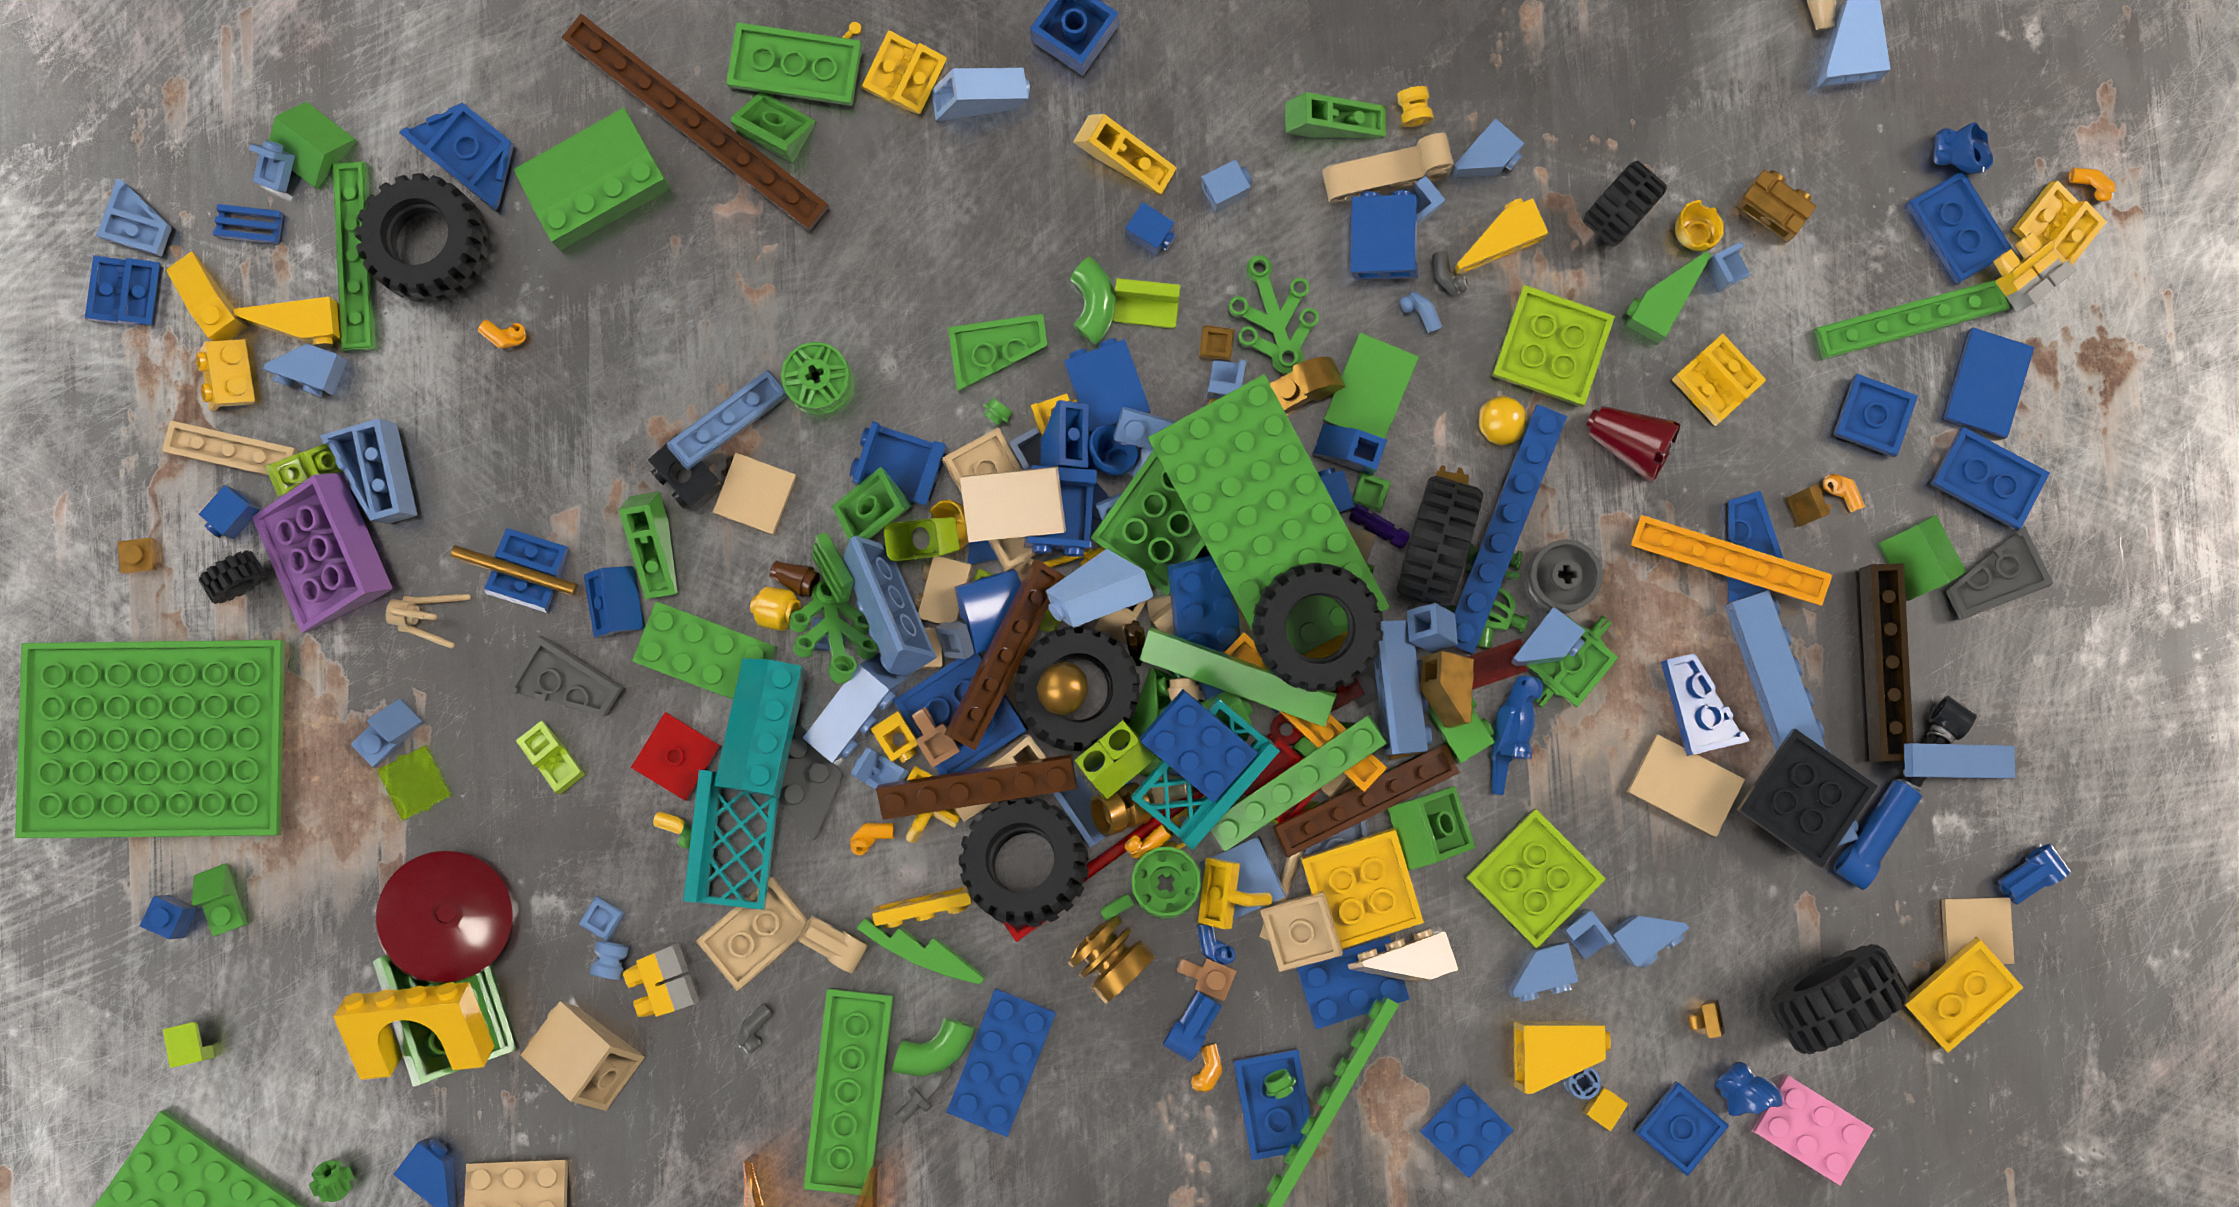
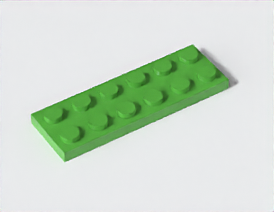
[803,988,894,1196]

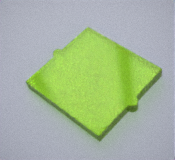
[377,745,452,821]

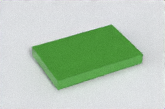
[1323,332,1419,439]

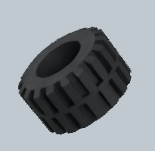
[1583,160,1667,247]

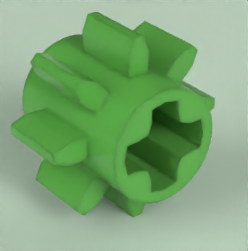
[309,1160,354,1202]

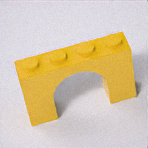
[333,982,494,1080]

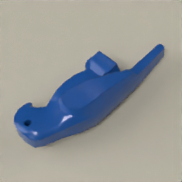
[1492,676,1543,795]

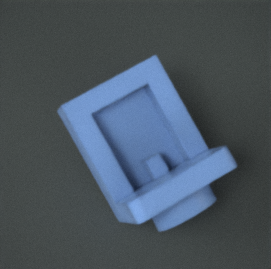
[249,140,295,192]
[851,747,910,790]

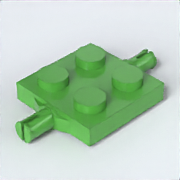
[1525,615,1619,709]

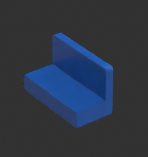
[584,566,644,638]

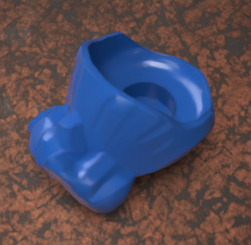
[1933,122,1993,174]
[1086,424,1139,475]
[1715,1062,1783,1116]

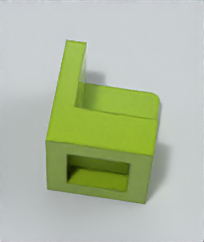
[162,1022,215,1068]

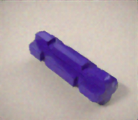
[1349,504,1410,549]

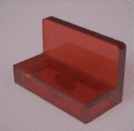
[1467,638,1528,690]

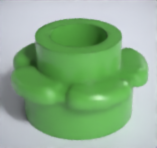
[983,397,1013,425]
[1264,1069,1296,1099]

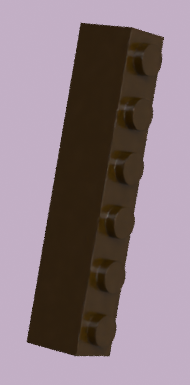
[1859,563,1914,762]

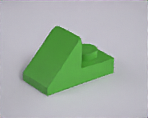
[192,863,248,937]

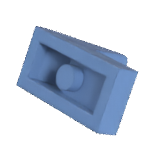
[351,699,424,768]

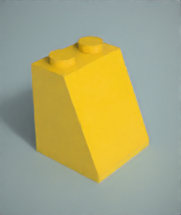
[1514,1021,1611,1094]

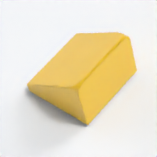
[1582,1085,1628,1131]

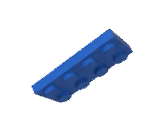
[946,988,1056,1137]

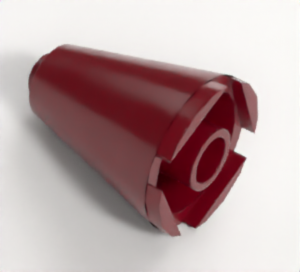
[1586,406,1681,482]

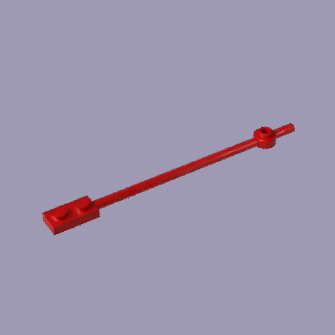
[1003,714,1302,942]

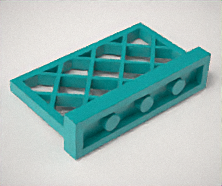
[1131,697,1280,850]
[683,770,778,910]

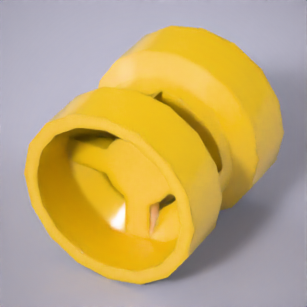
[1396,86,1434,127]

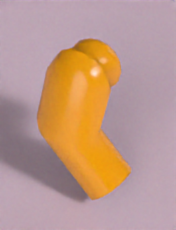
[2069,167,2116,202]
[478,319,526,349]
[1822,474,1865,513]
[849,822,894,856]
[1125,824,1173,859]
[1191,1043,1223,1092]

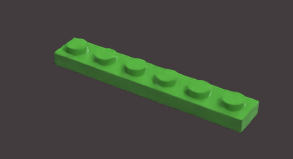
[1211,715,1388,852]

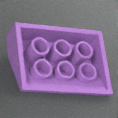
[252,472,393,633]

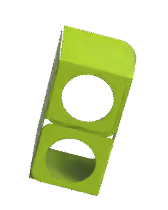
[884,517,960,561]
[1074,720,1154,800]

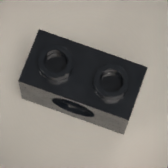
[648,434,723,511]

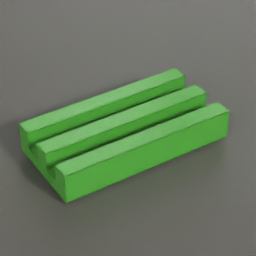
[811,533,855,604]

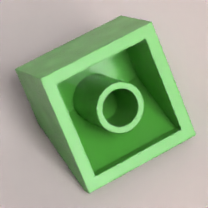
[1388,786,1476,870]

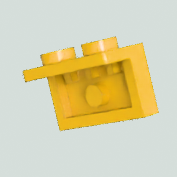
[196,339,255,411]

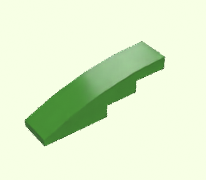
[856,917,986,984]

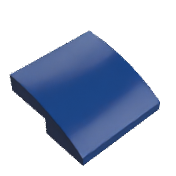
[85,255,160,326]
[484,528,568,613]
[955,569,1021,654]

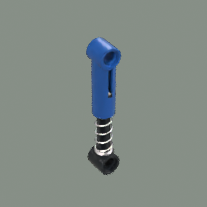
[1833,695,1977,890]

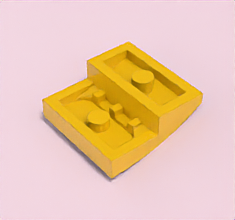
[860,30,947,115]
[2012,180,2107,265]
[1671,333,1766,426]

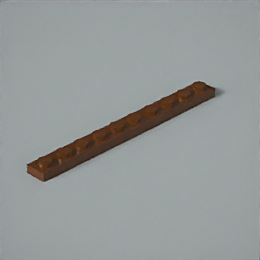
[561,13,829,231]

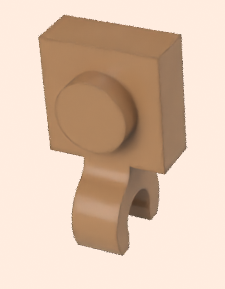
[912,707,961,768]
[1176,958,1237,1002]

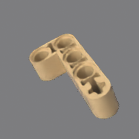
[1322,133,1454,203]

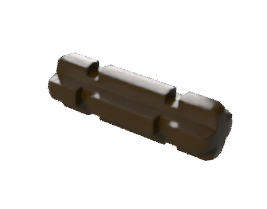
[1124,620,1147,666]

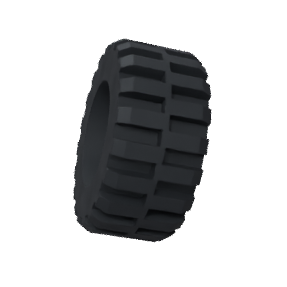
[355,173,488,303]
[1396,476,1483,607]
[1252,562,1384,692]
[1015,626,1140,751]
[959,797,1089,928]
[1771,944,1909,1054]

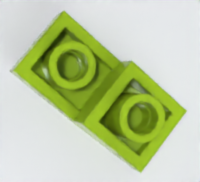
[265,444,343,496]

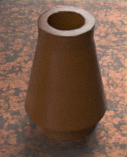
[769,560,820,597]

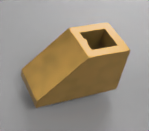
[1420,651,1474,728]

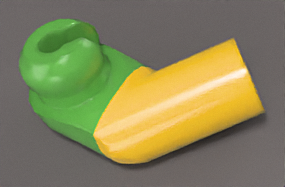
[653,811,692,849]

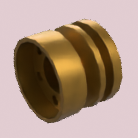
[1067,915,1156,1004]

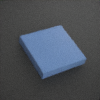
[1199,836,1286,920]

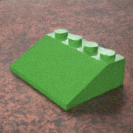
[513,107,671,251]
[1091,450,1207,596]
[373,955,517,1087]

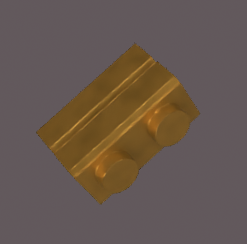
[1736,169,1817,242]

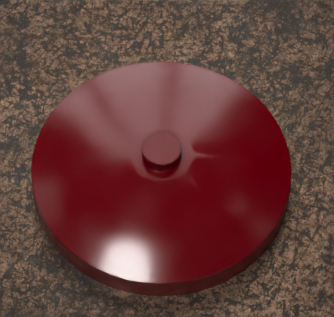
[375,851,513,984]

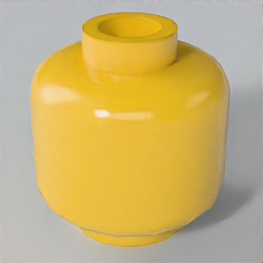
[750,586,801,631]

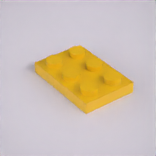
[1904,937,2023,1053]

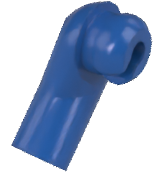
[1197,924,1236,965]

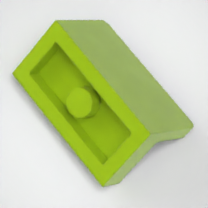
[1113,278,1180,329]

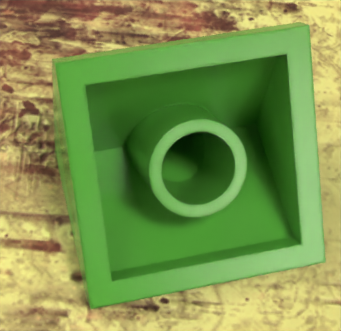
[730,92,816,164]
[269,101,357,189]
[832,467,913,540]
[1878,515,1967,601]

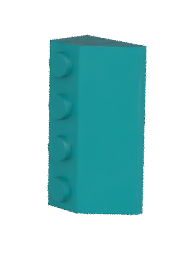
[714,658,807,799]

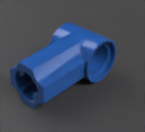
[1998,843,2071,905]
[1163,991,1222,1063]

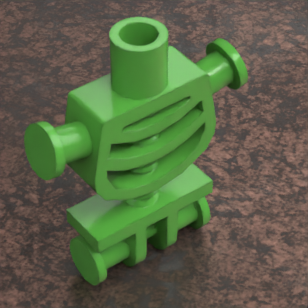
[1444,543,1529,649]

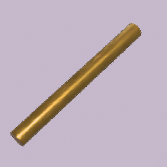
[450,545,578,596]

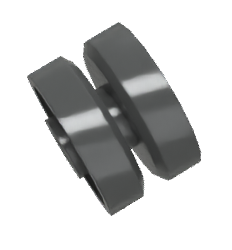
[1523,539,1603,614]

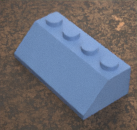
[843,535,937,677]
[1373,620,1432,756]

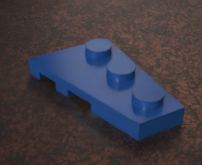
[1728,491,1784,603]

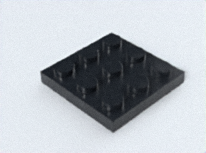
[1737,729,1878,868]

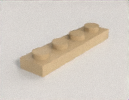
[162,420,299,476]

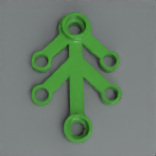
[1229,255,1319,375]
[789,580,879,684]

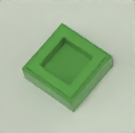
[1352,472,1391,513]
[1100,893,1134,921]

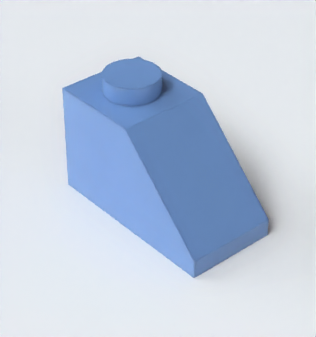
[1450,118,1525,178]
[1511,607,1585,666]

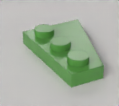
[948,314,1048,391]

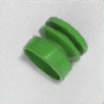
[781,341,855,418]
[1131,847,1201,919]

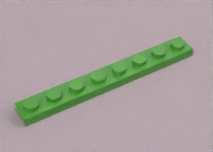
[1255,996,1399,1207]

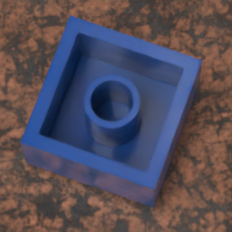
[1030,0,1119,76]

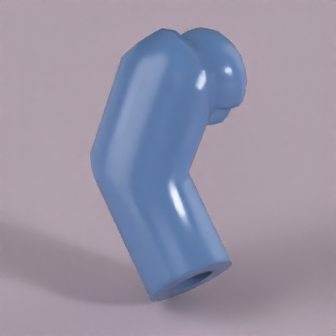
[1400,292,1442,332]

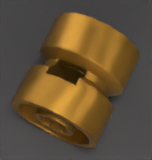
[1090,783,1151,837]

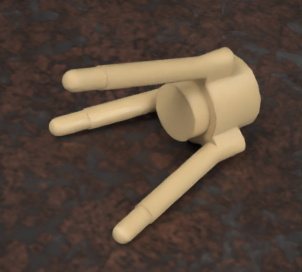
[386,594,471,649]

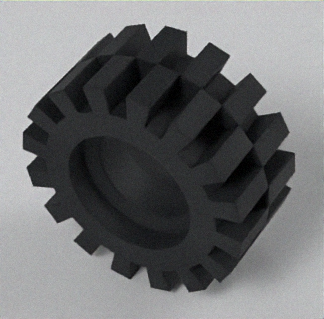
[198,550,266,604]

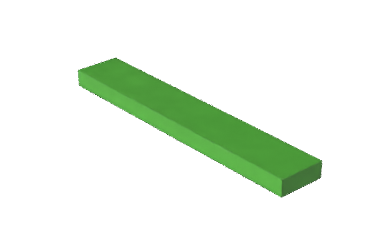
[332,161,376,353]
[1814,279,2010,360]
[1139,627,1337,727]

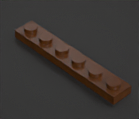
[944,560,1065,751]
[1272,743,1460,857]
[876,754,1077,820]

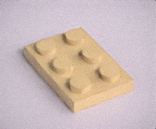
[464,1160,568,1207]

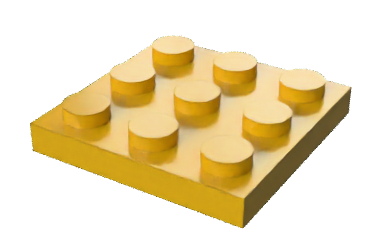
[1300,828,1424,949]

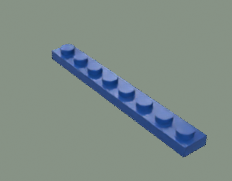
[1450,404,1567,655]

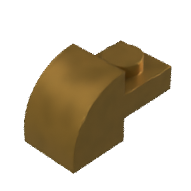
[1270,357,1345,414]

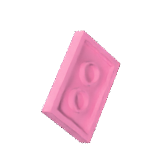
[1752,1074,1874,1186]

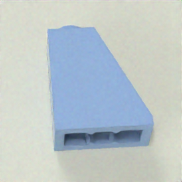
[1818,0,1891,87]
[931,68,1030,121]
[1046,549,1154,627]

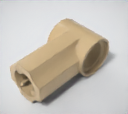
[798,916,869,974]

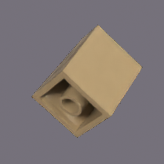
[520,1001,645,1111]

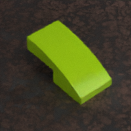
[516,720,585,795]

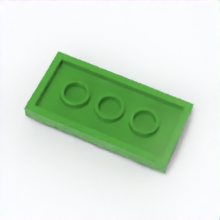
[726,22,863,106]
[632,601,778,699]

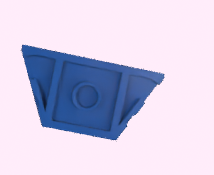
[399,102,514,211]

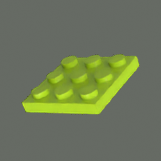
[1492,285,1615,408]
[1465,809,1606,948]

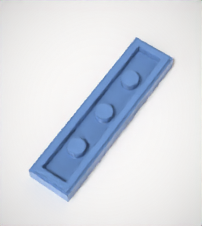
[667,370,788,471]
[1904,743,2015,779]

